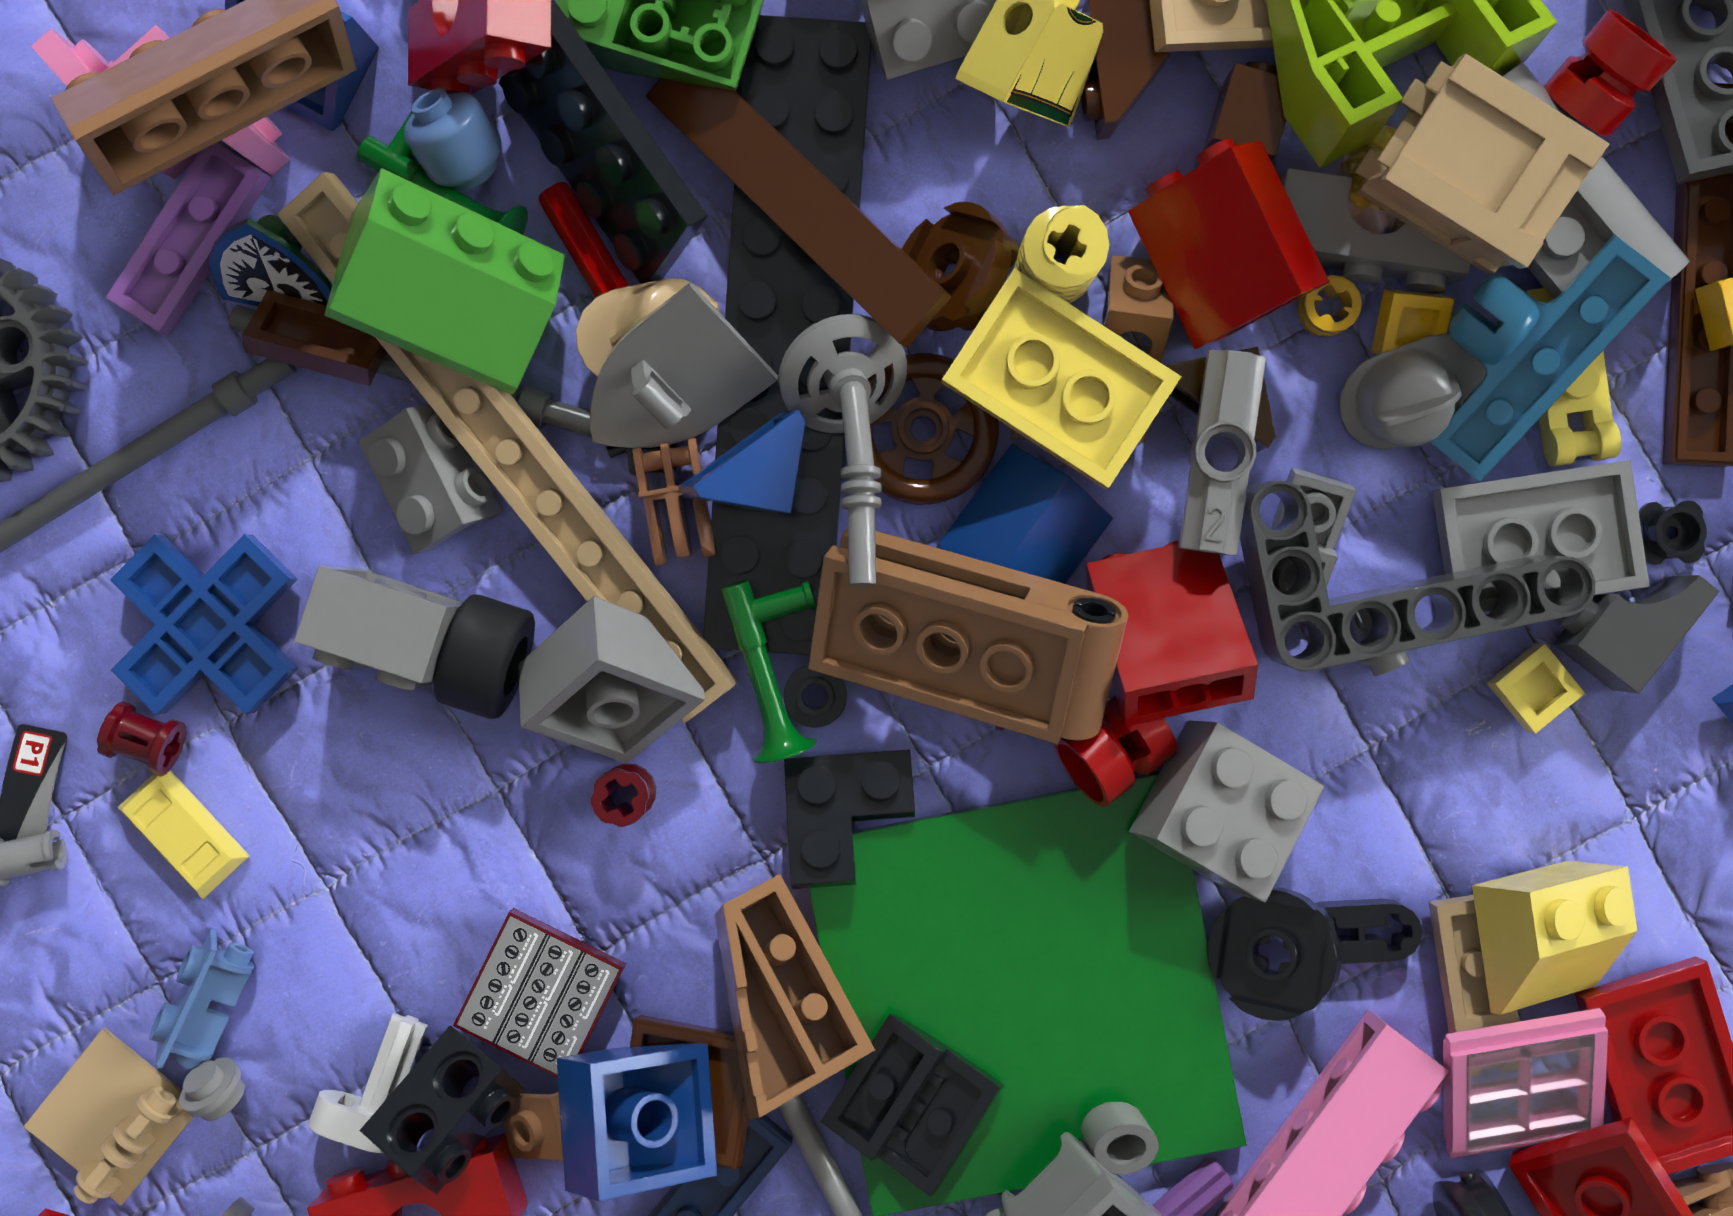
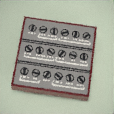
[453,908,627,1078]

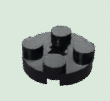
[1208,888,1342,1021]

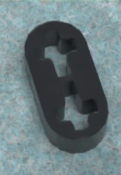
[1315,898,1422,964]

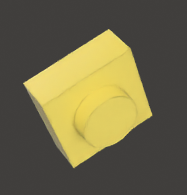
[1487,643,1585,734]

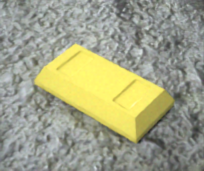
[117,770,250,900]

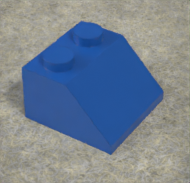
[557,1043,717,1202]

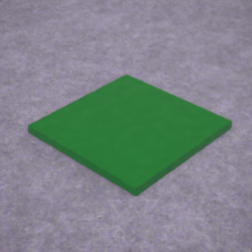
[809,772,1247,1216]

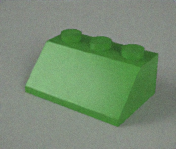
[324,168,565,395]

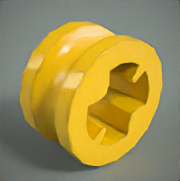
[1297,275,1362,337]

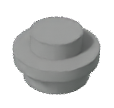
[179,1057,245,1121]

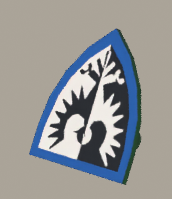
[209,215,332,306]

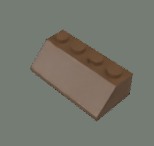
[50,0,357,195]

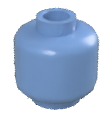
[404,88,501,190]

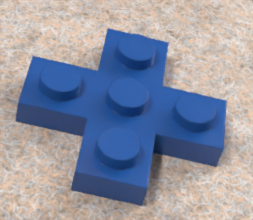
[110,534,298,715]

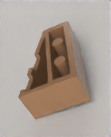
[714,874,875,1120]

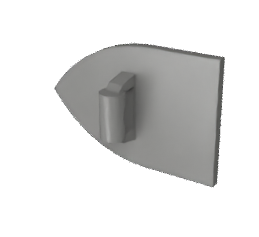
[590,282,778,448]

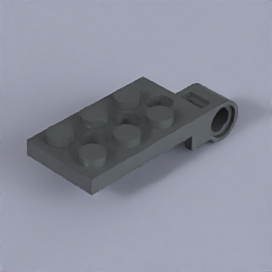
[1624,0,1733,184]

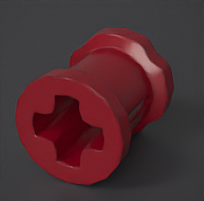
[97,701,187,776]
[591,763,657,827]

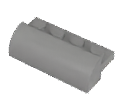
[1503,63,1690,299]

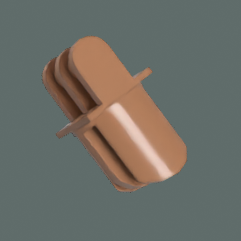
[633,438,717,566]

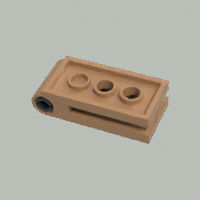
[808,527,1128,744]

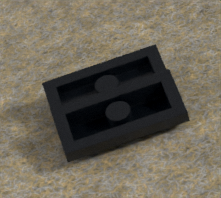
[820,1013,1005,1197]

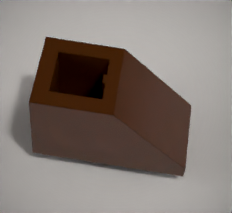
[1081,0,1171,140]

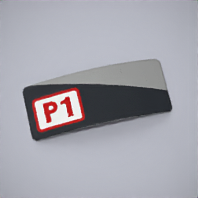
[0,724,67,841]

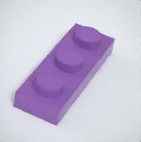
[105,142,271,336]

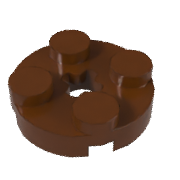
[902,202,1018,331]

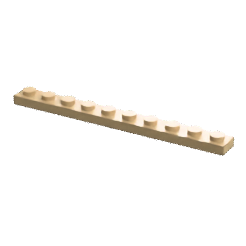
[277,172,738,723]

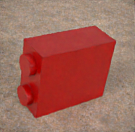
[1128,138,1330,350]
[1086,540,1258,726]

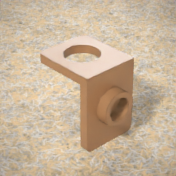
[1104,255,1173,363]
[503,1091,563,1161]

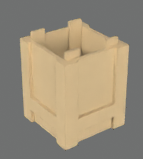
[1354,53,1610,275]

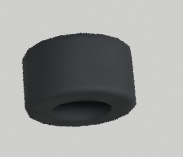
[433,594,535,719]

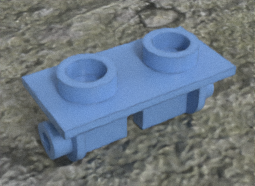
[149,928,254,1069]

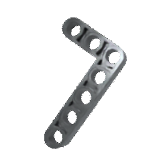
[1240,481,1595,671]

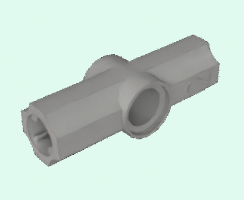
[1178,350,1266,556]

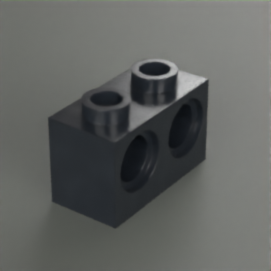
[359,1025,525,1194]

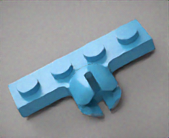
[1430,234,1671,482]

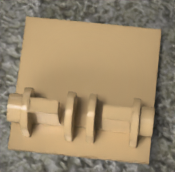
[23,1027,194,1206]

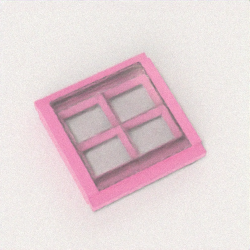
[1443,1008,1608,1159]

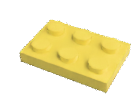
[941,268,1182,490]

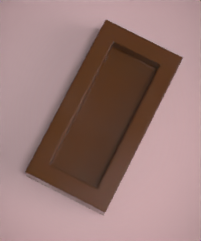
[242,290,387,386]

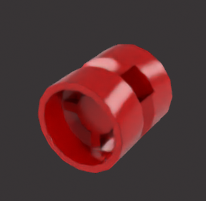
[1544,9,1677,138]
[1054,695,1178,807]

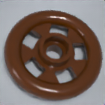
[867,353,999,505]

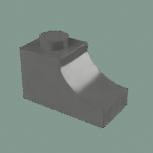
[1553,575,1720,694]

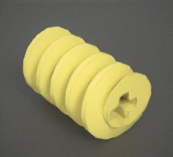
[1014,205,1110,304]

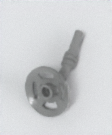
[778,314,907,587]

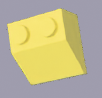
[1472,861,1637,1015]

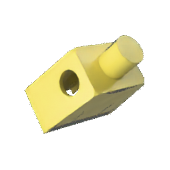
[955,0,1103,127]

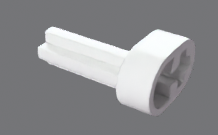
[308,1013,428,1153]

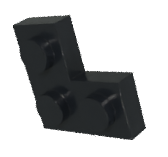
[784,749,915,889]

